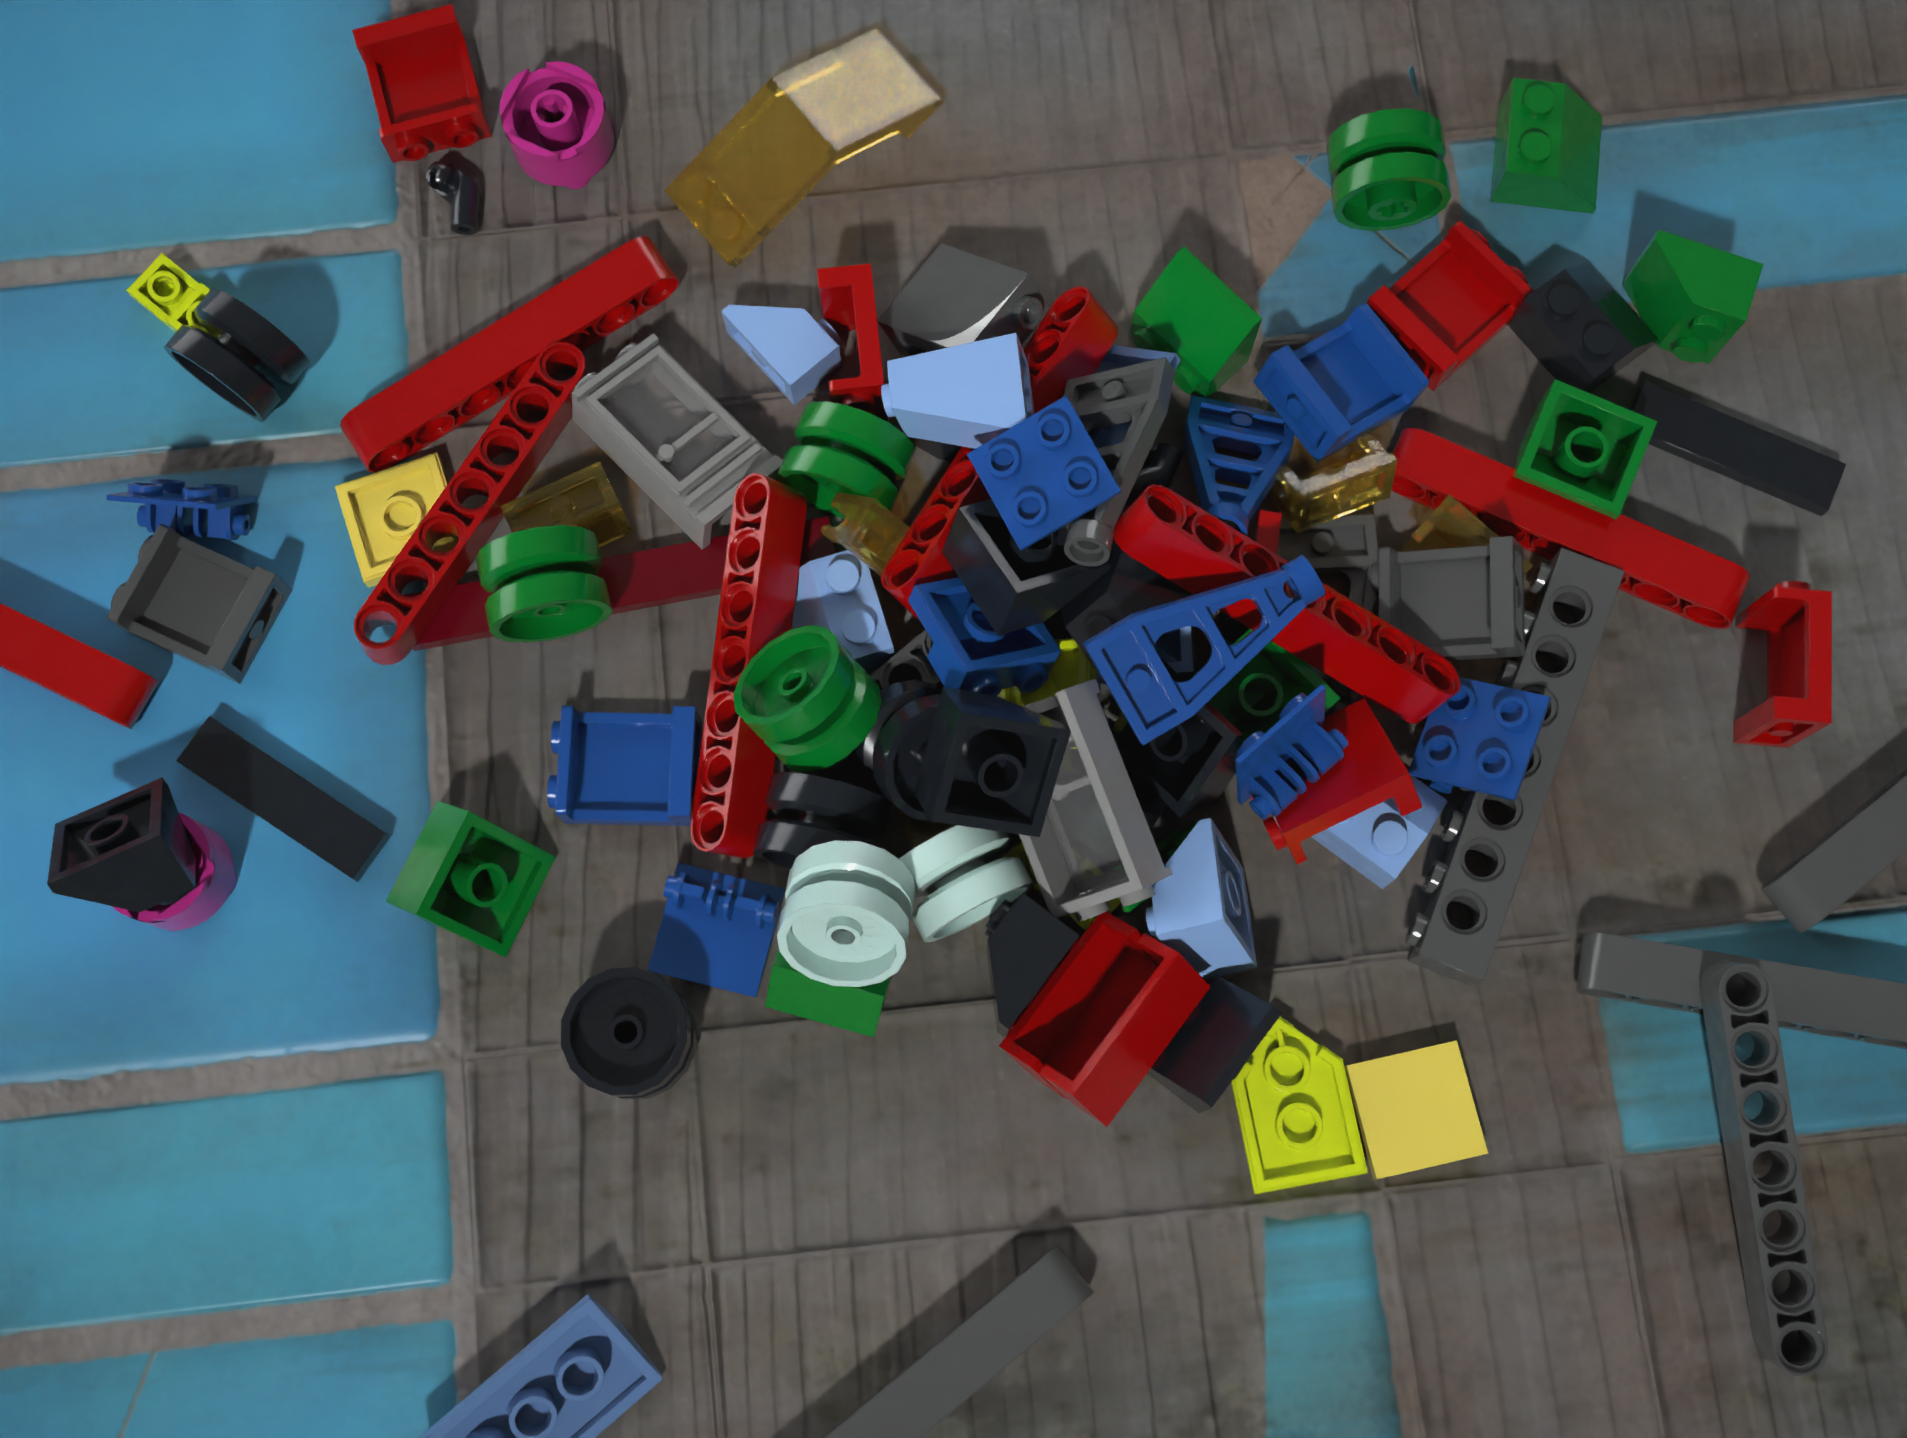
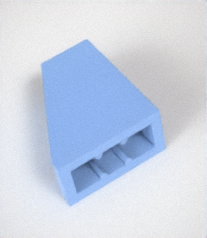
[881,333,1034,449]

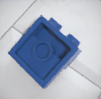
[908,577,1061,696]

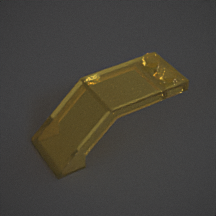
[664,28,944,268]

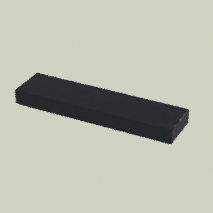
[1631,381,1846,516]
[176,716,391,882]

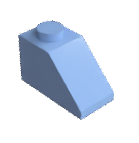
[721,304,842,406]

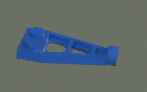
[1183,395,1294,536]
[1082,555,1325,745]

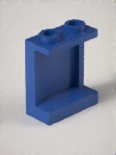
[1253,303,1429,464]
[547,705,702,826]

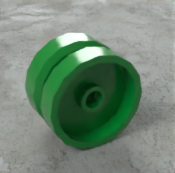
[1326,108,1451,231]
[777,401,915,524]
[476,525,613,643]
[733,625,882,773]

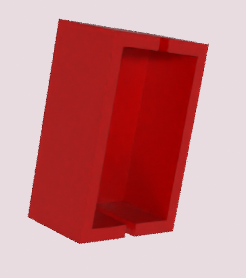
[999,912,1210,1127]

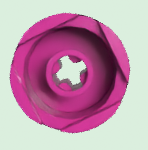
[499,61,614,189]
[112,813,237,931]

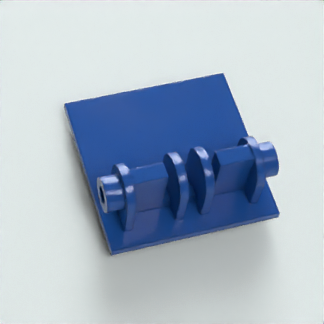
[967,396,1122,551]
[107,479,257,540]
[1408,677,1551,801]
[1235,684,1349,820]
[647,863,785,998]

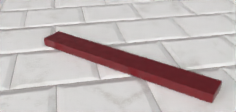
[403,516,835,651]

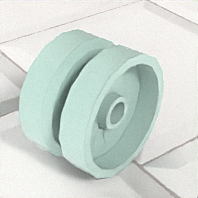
[899,825,1036,942]
[777,840,915,987]

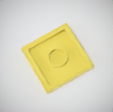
[335,452,458,588]
[1344,1040,1488,1180]

